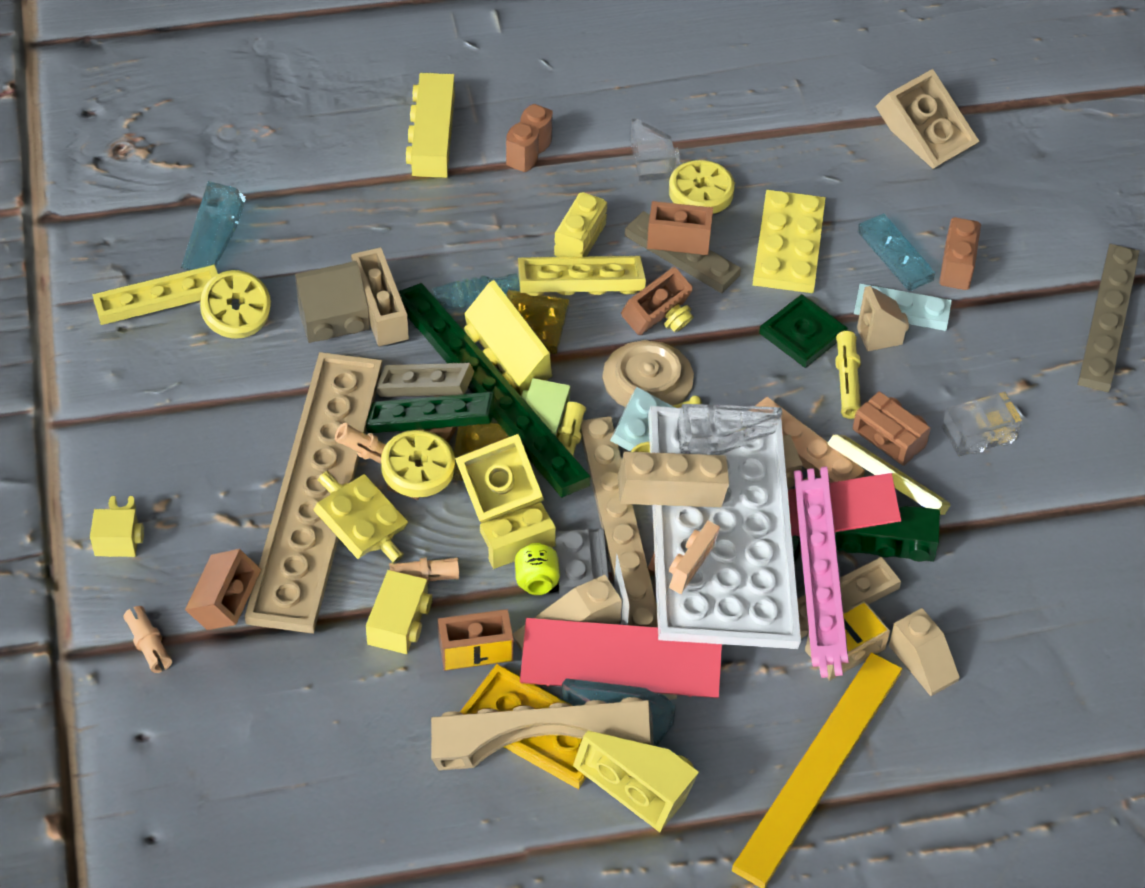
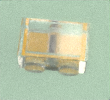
[942,392,1023,457]

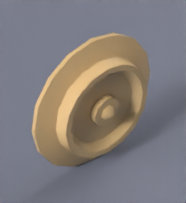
[602,340,694,407]

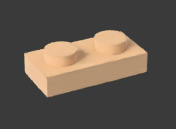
[669,520,720,594]

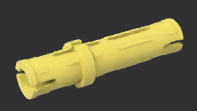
[835,331,861,419]

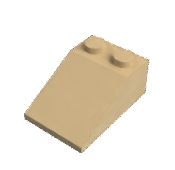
[875,69,980,169]

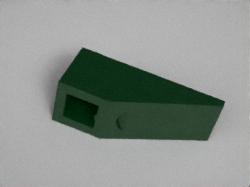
[835,506,940,562]

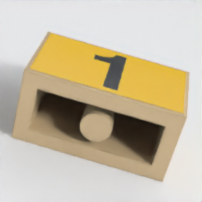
[805,601,890,681]

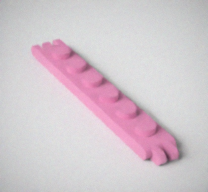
[794,466,849,678]

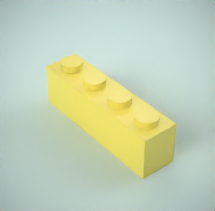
[406,73,455,178]

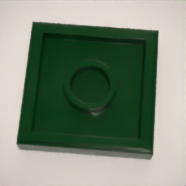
[759,294,848,368]

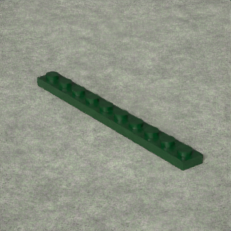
[398,283,591,498]

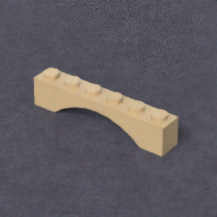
[431,697,654,771]

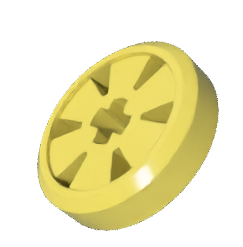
[669,160,735,214]
[200,270,271,339]
[381,430,455,497]

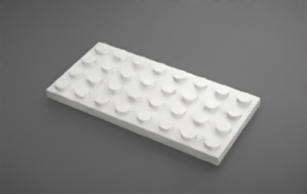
[648,406,801,649]

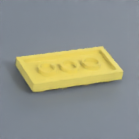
[752,190,826,293]
[518,256,646,296]

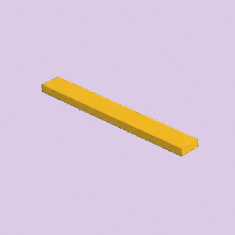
[732,652,902,888]

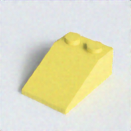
[573,731,699,832]

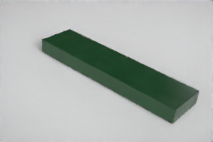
[366,392,496,433]

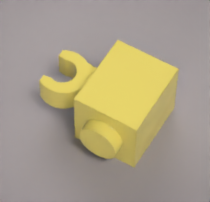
[90,496,144,557]

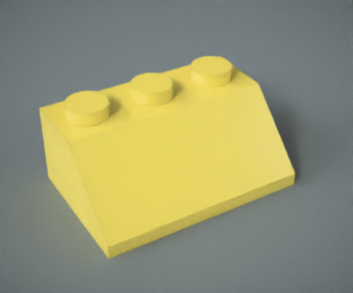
[464,280,552,396]

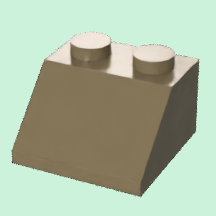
[295,261,370,343]

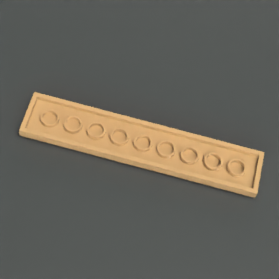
[245,352,382,634]

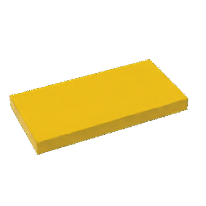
[460,664,587,790]

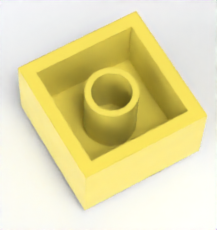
[455,434,544,524]

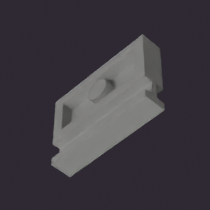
[555,529,609,595]

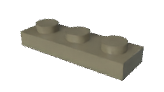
[375,363,474,397]

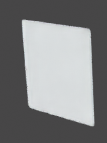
[614,554,629,625]

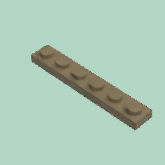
[1077,244,1140,393]

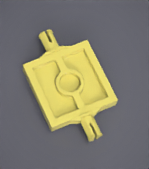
[314,471,408,563]

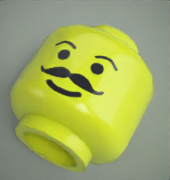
[514,543,560,595]

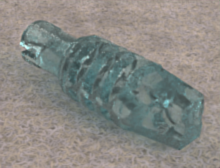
[433,273,520,309]

